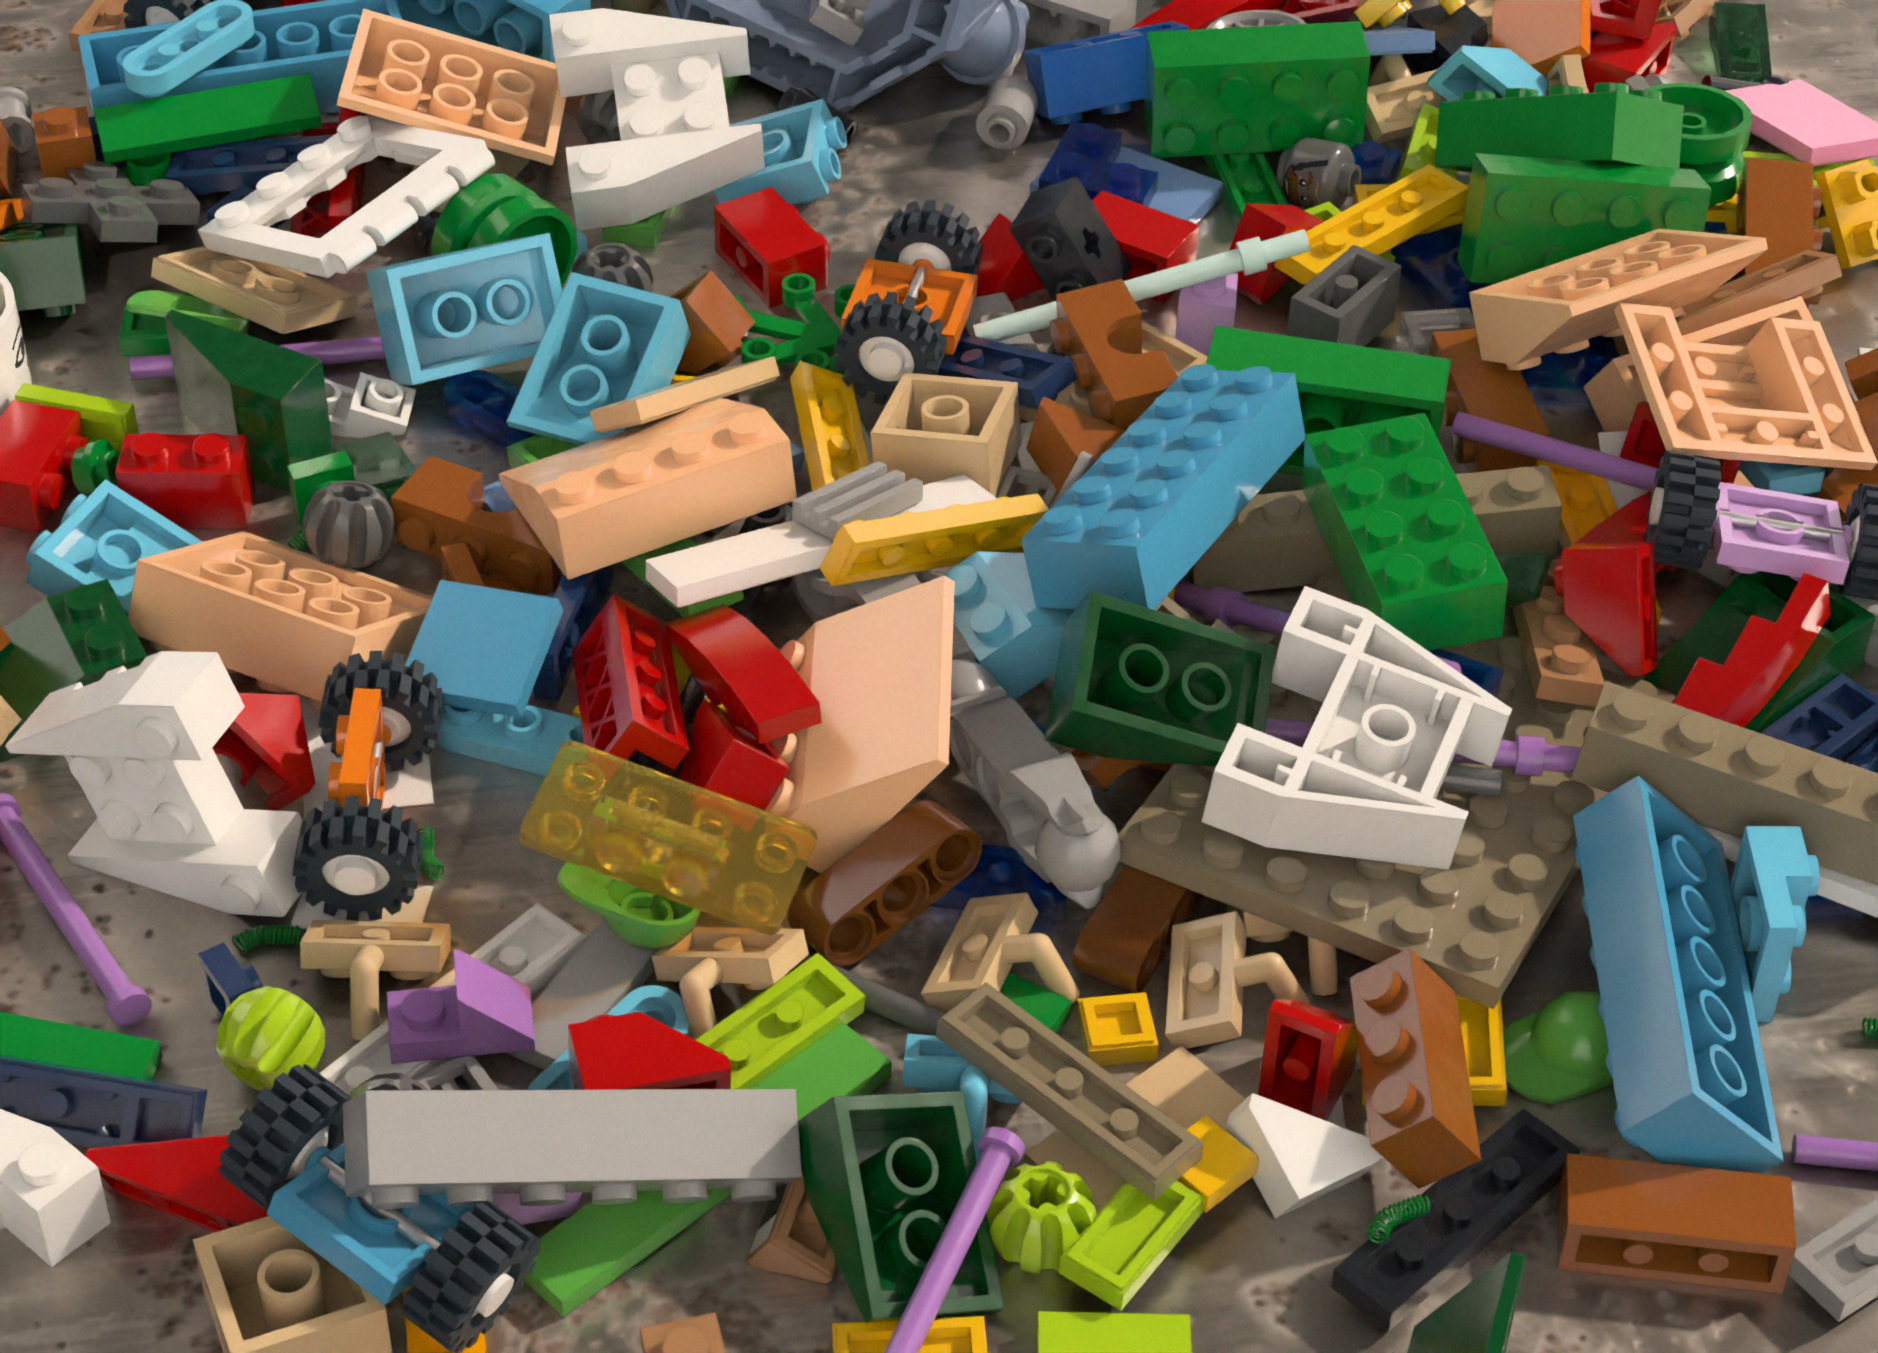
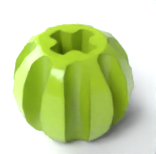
[216,986,325,1091]
[986,1161,1097,1274]

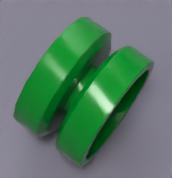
[1645,82,1752,206]
[431,173,578,287]

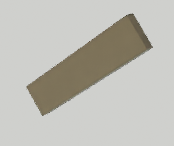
[936,982,1204,1201]

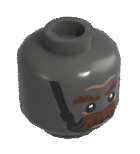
[1277,137,1361,209]

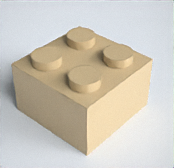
[870,372,1021,496]
[193,1216,392,1353]

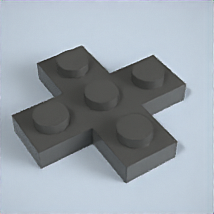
[21,161,200,242]

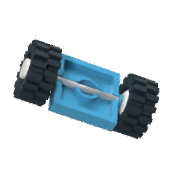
[218,1064,541,1353]

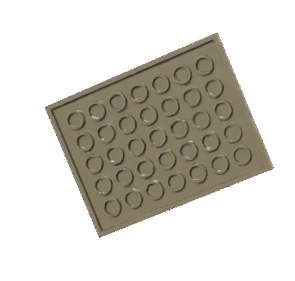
[1118,572,1676,1009]

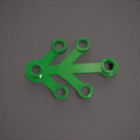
[732,273,855,375]

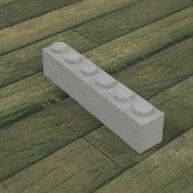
[343,1089,802,1209]

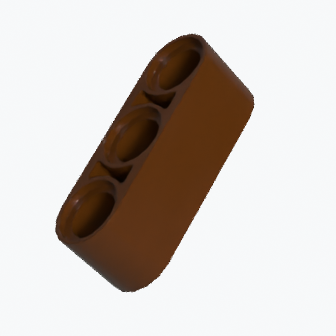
[788,800,982,967]
[1072,864,1204,993]

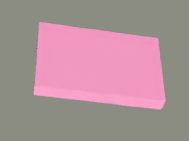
[1726,79,1878,167]

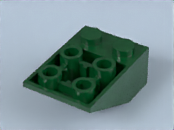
[1643,571,1876,733]

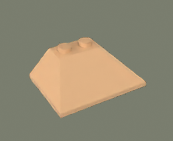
[1614,303,1878,470]

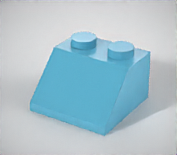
[940,551,1074,700]

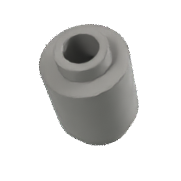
[976,75,1038,150]

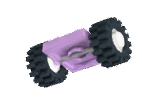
[1644,451,1878,601]

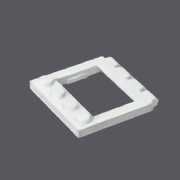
[198,116,495,278]

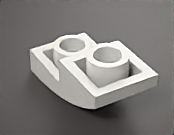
[324,372,416,438]

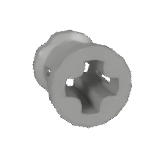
[0,87,36,154]

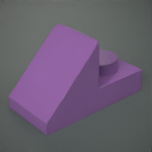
[387,949,535,1064]

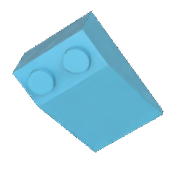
[366,233,563,385]
[507,272,691,446]

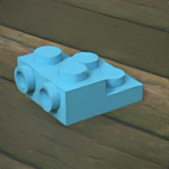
[713,98,847,205]
[25,479,203,617]
[1730,826,1820,1022]

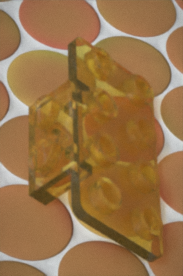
[519,741,817,935]

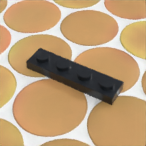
[1331,1108,1581,1332]

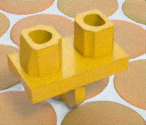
[1815,159,1878,269]

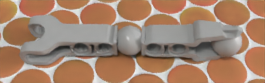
[793,569,1122,909]

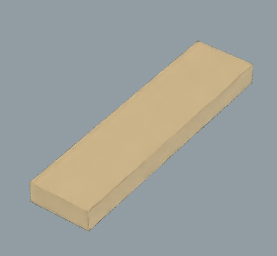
[589,356,780,433]

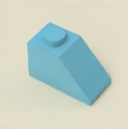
[1427,45,1549,101]

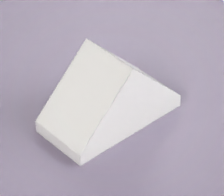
[1226,1093,1384,1219]

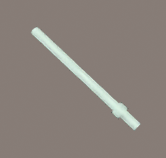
[973,229,1310,342]

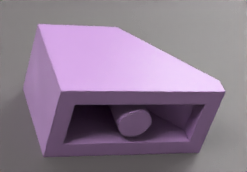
[1175,273,1238,357]

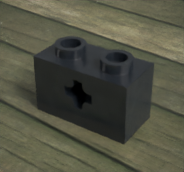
[1009,176,1132,301]

